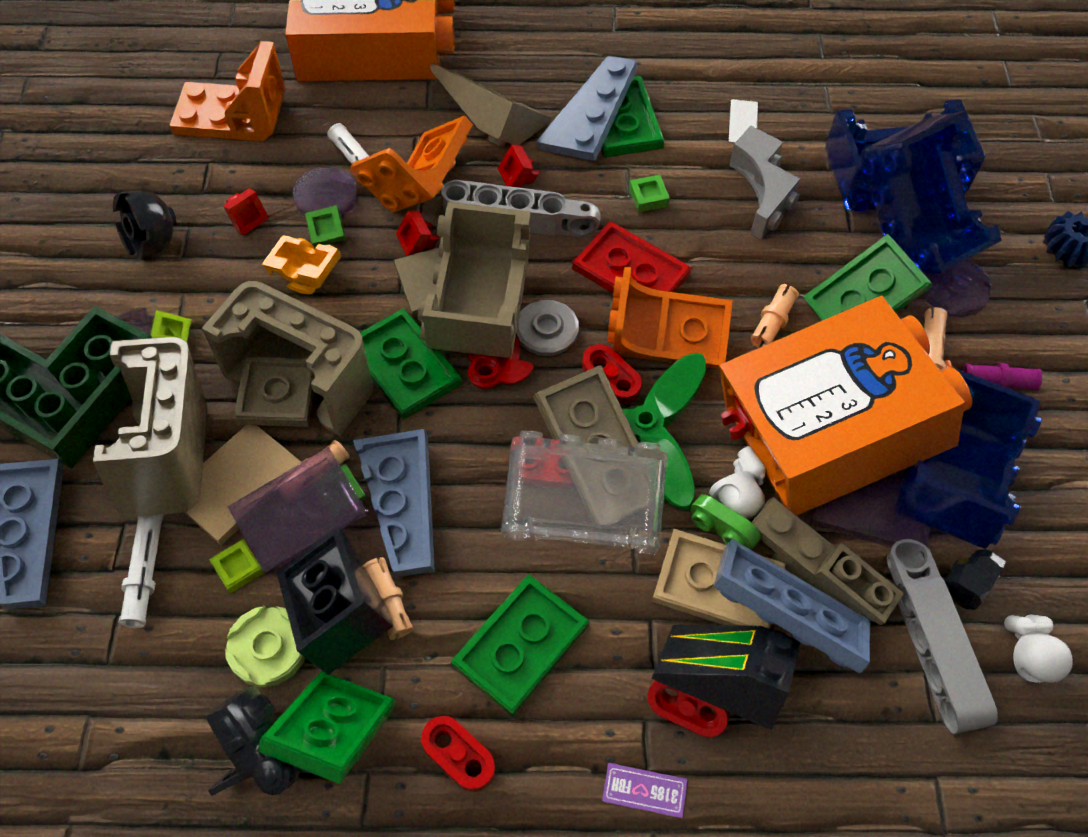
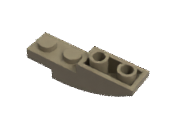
[752,497,904,625]

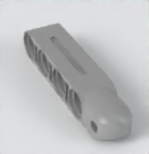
[441,180,601,237]
[887,539,998,734]

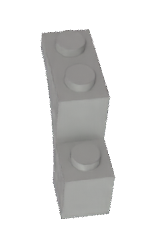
[729,125,800,240]

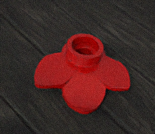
[467,337,534,389]

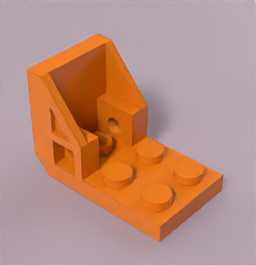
[169,41,286,142]

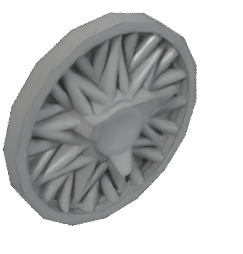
[516,300,579,356]

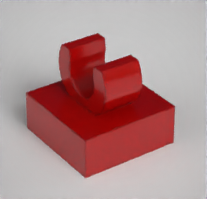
[498,145,540,188]
[223,188,269,235]
[396,210,439,256]
[721,396,756,440]

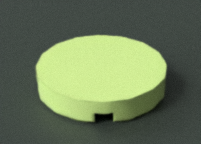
[225,606,305,688]

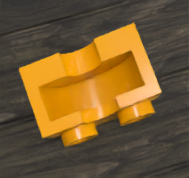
[262,235,341,295]

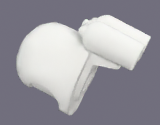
[709,446,766,520]
[1004,614,1073,683]

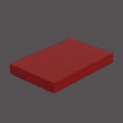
[572,221,692,293]

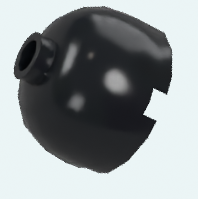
[113,190,176,259]

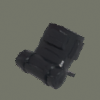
[205,685,303,796]

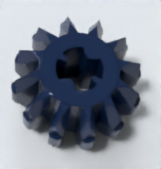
[1043,211,1088,268]

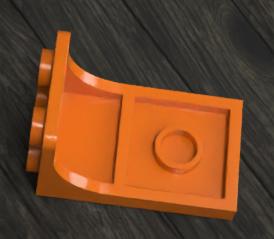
[350,115,473,213]
[607,267,733,370]

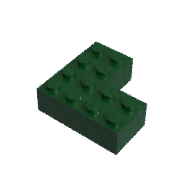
[0,306,152,469]

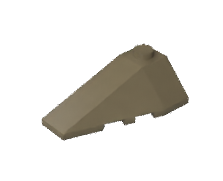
[430,63,551,147]

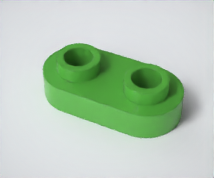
[690,494,761,550]

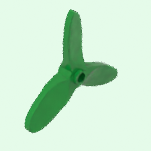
[622,353,706,510]

